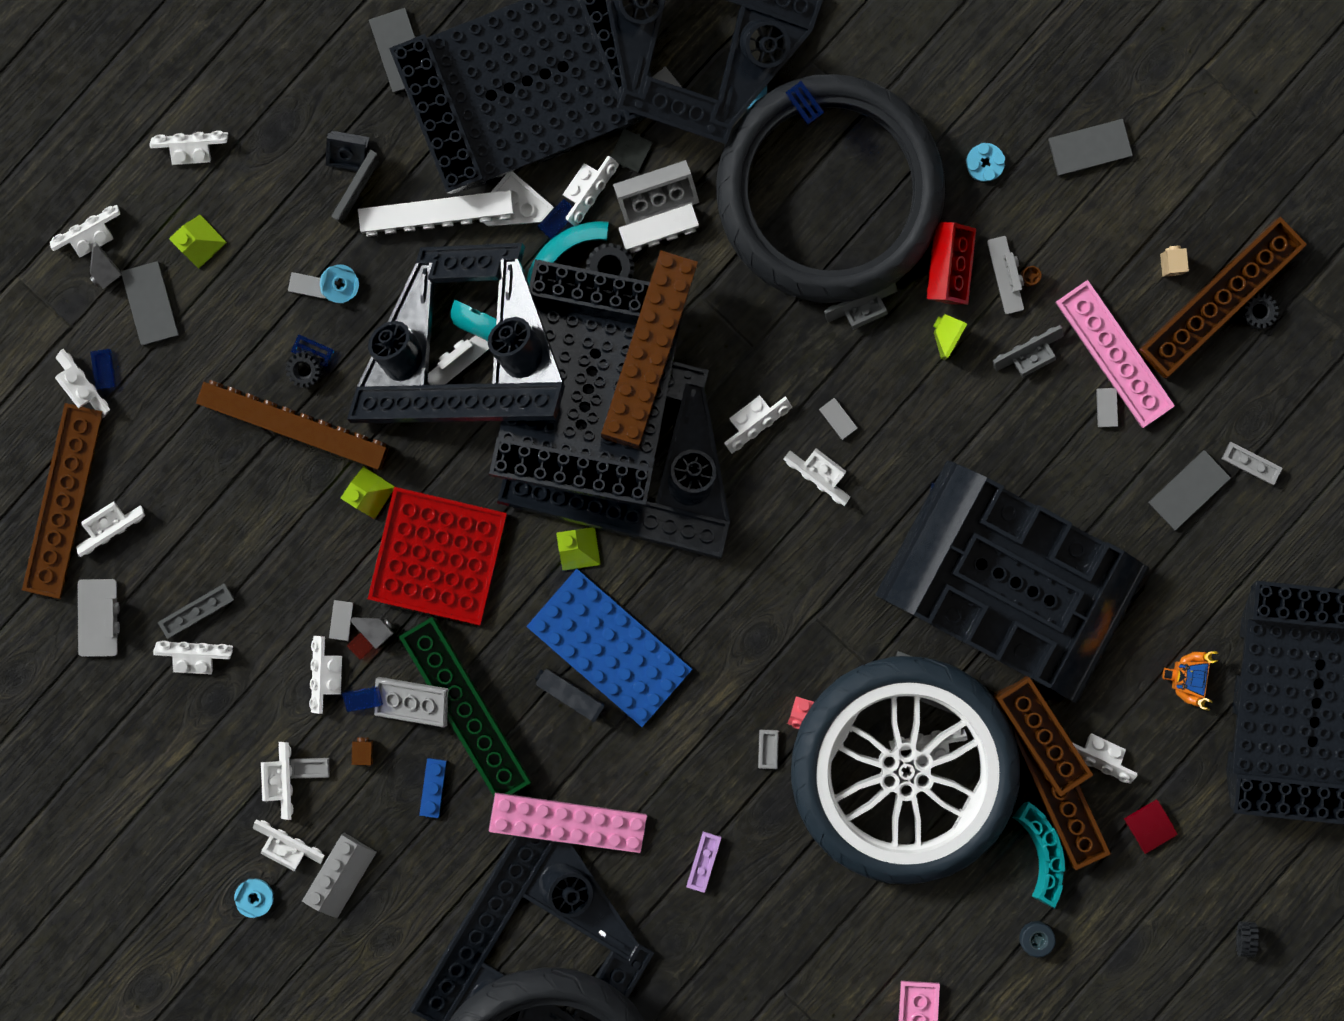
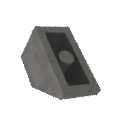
[90,242,121,289]
[350,617,394,649]

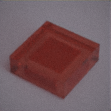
[347,633,374,659]

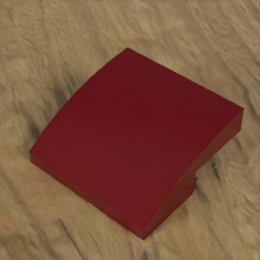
[1124,799,1178,854]

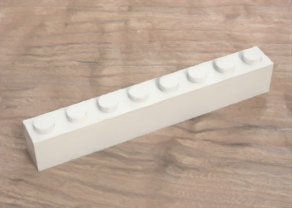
[358,190,515,236]

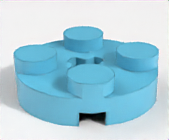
[966,143,1005,182]
[320,265,359,303]
[234,879,274,918]

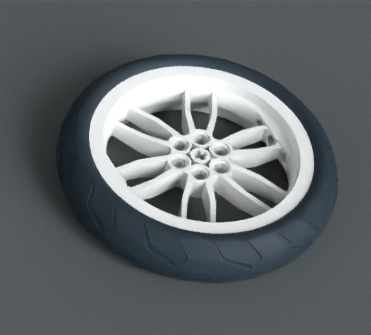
[791,656,1021,884]

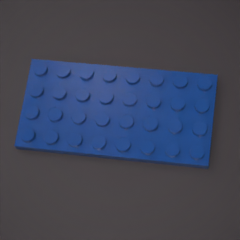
[526,569,692,727]

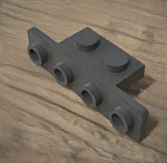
[824,283,897,330]
[993,325,1064,378]

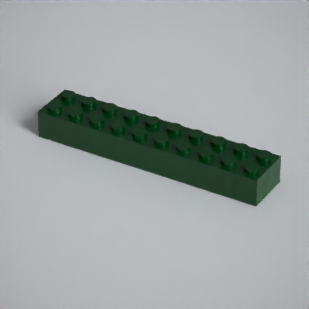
[399,616,531,797]

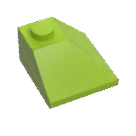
[169,215,227,269]
[933,314,967,360]
[341,466,395,519]
[556,527,600,570]

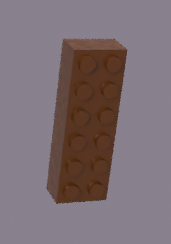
[995,676,1093,796]

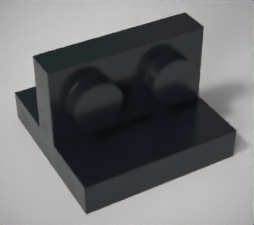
[326,131,369,171]

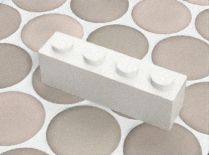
[619,203,699,253]

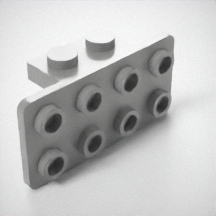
[78,579,120,656]

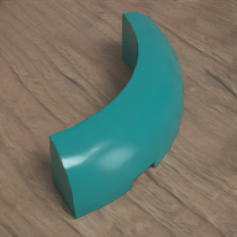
[526,221,609,285]
[451,300,496,341]
[1012,802,1065,908]

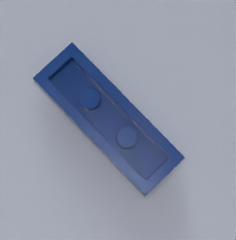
[419,758,447,818]

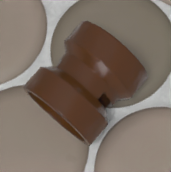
[1020,266,1042,287]

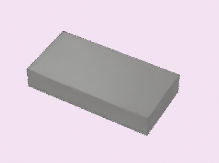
[288,272,326,299]
[1096,388,1118,427]
[819,398,857,440]
[329,600,354,641]
[758,730,779,769]
[290,758,330,779]

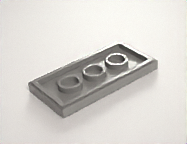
[374,677,449,727]

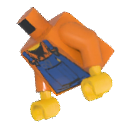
[1162,651,1218,711]

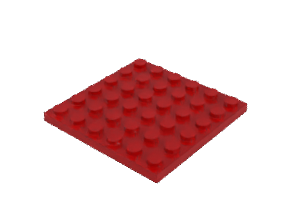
[368,487,507,625]

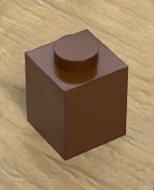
[351,737,373,765]

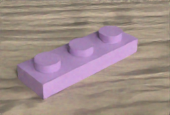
[686,831,721,893]

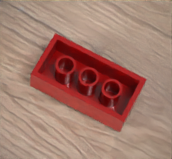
[927,222,976,305]

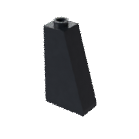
[535,668,605,722]

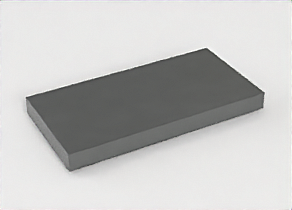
[369,8,415,93]
[1048,119,1133,176]
[331,150,380,224]
[121,261,179,346]
[1148,450,1230,530]

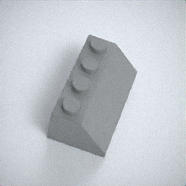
[613,160,699,225]
[302,833,377,918]

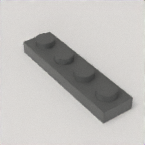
[158,583,235,639]

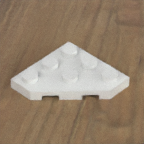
[483,171,554,226]

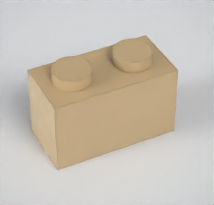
[1160,246,1189,277]

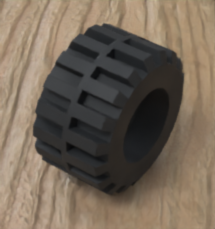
[586,243,635,278]

